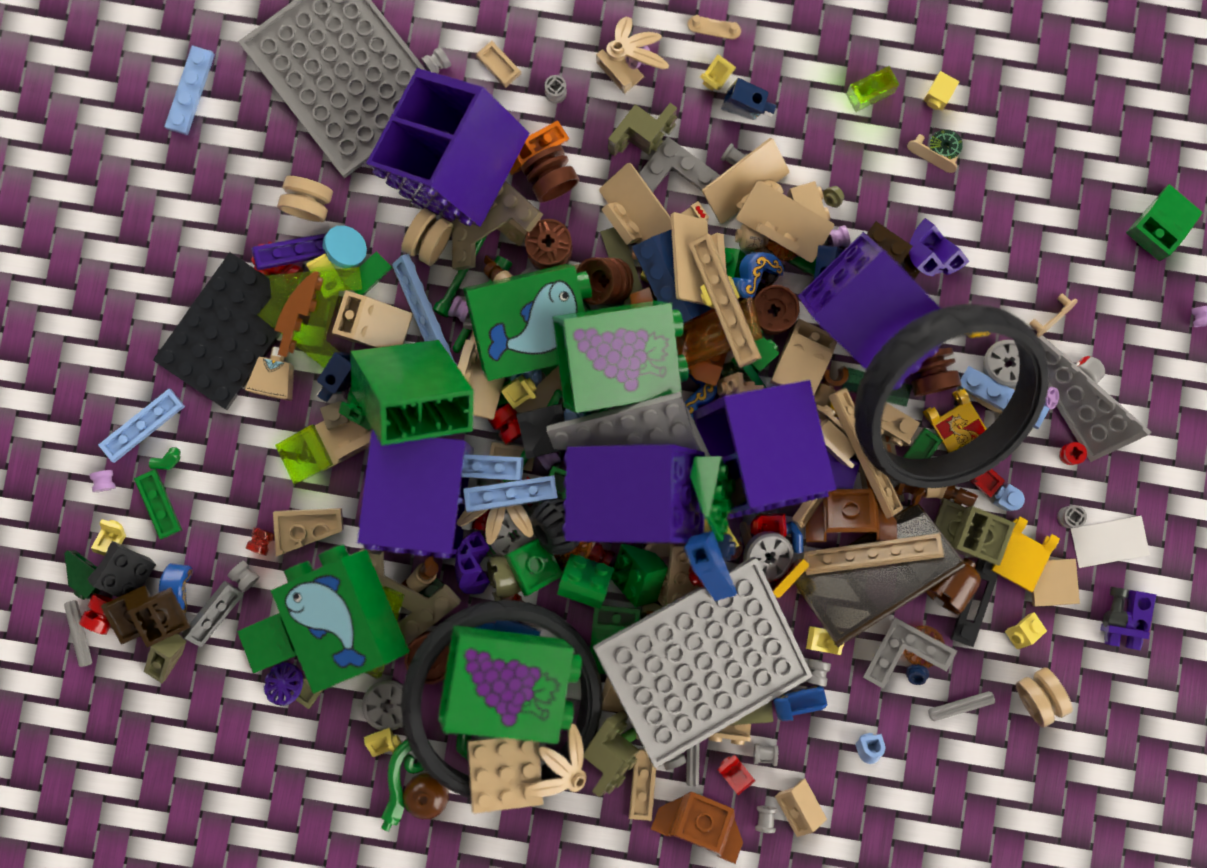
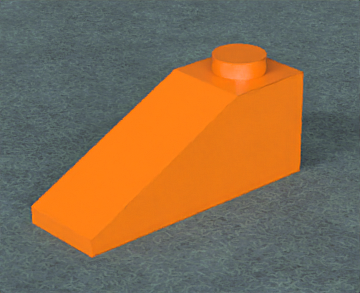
[509,120,570,176]

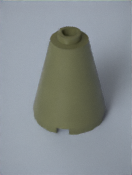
[487,556,521,601]

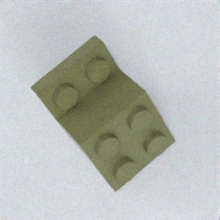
[608,103,677,157]
[934,499,1015,566]
[583,710,639,797]

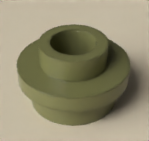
[823,186,844,208]

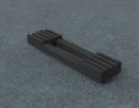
[950,558,999,647]

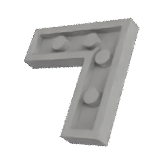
[639,137,720,192]
[863,617,957,689]

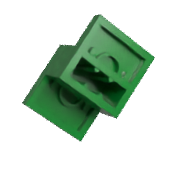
[557,554,614,609]

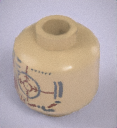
[735,224,769,252]

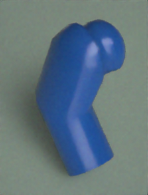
[786,521,804,553]

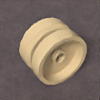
[277,176,333,222]
[402,208,453,266]
[1016,667,1073,728]

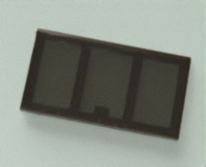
[794,503,966,647]

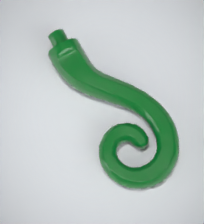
[381,739,431,832]

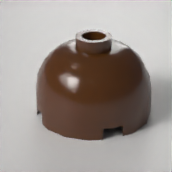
[403,772,449,820]

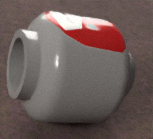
[1075,356,1105,384]

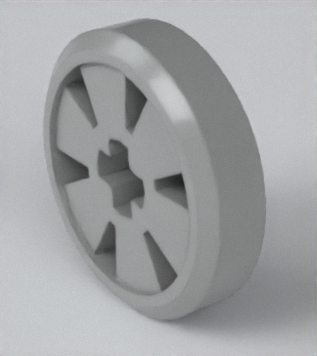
[983,340,1020,388]
[491,510,536,557]
[743,531,793,582]
[362,680,403,731]

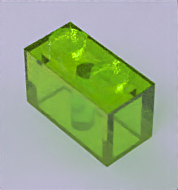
[846,66,900,112]

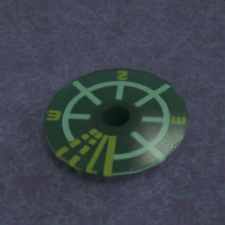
[930,130,963,159]

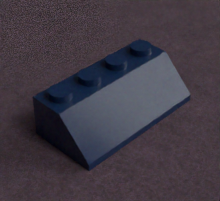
[632,229,712,323]

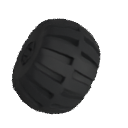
[531,499,580,555]

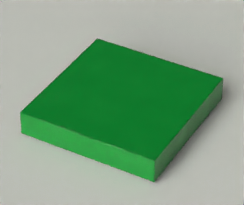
[504,538,563,597]

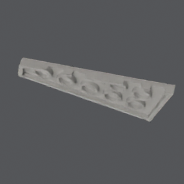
[1038,335,1151,462]
[547,392,699,451]

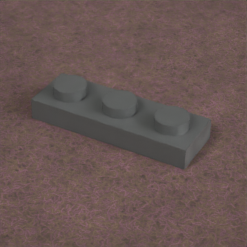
[182,580,244,648]

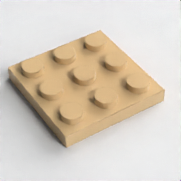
[467,737,543,814]

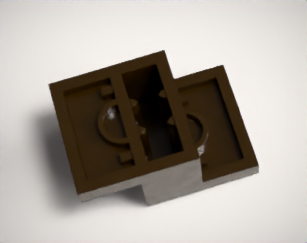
[867,221,921,280]
[101,585,191,648]

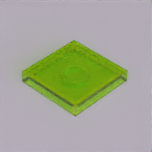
[275,425,333,485]

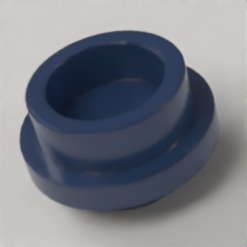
[906,664,929,685]

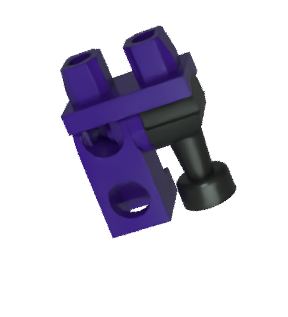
[1100,587,1156,650]

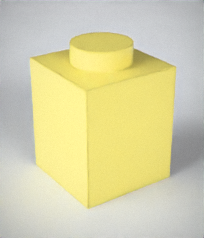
[923,71,960,111]

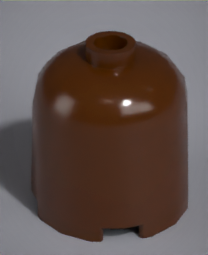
[925,558,981,615]

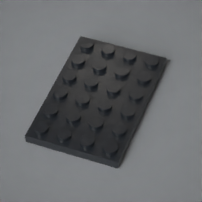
[153,252,292,410]

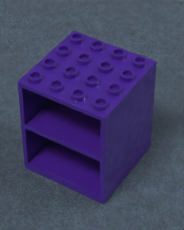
[366,68,530,227]
[798,232,941,391]
[693,380,836,519]
[357,430,474,558]
[563,445,705,544]

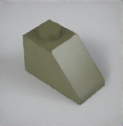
[144,634,186,684]

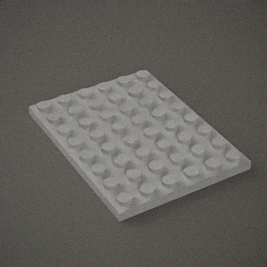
[238,0,426,178]
[593,556,813,768]

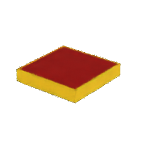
[771,559,809,598]

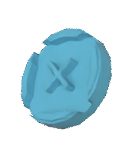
[322,226,367,268]

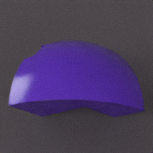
[909,218,970,276]
[454,531,490,594]

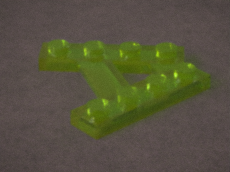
[258,267,362,368]

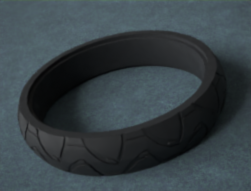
[854,304,1049,488]
[401,600,603,799]

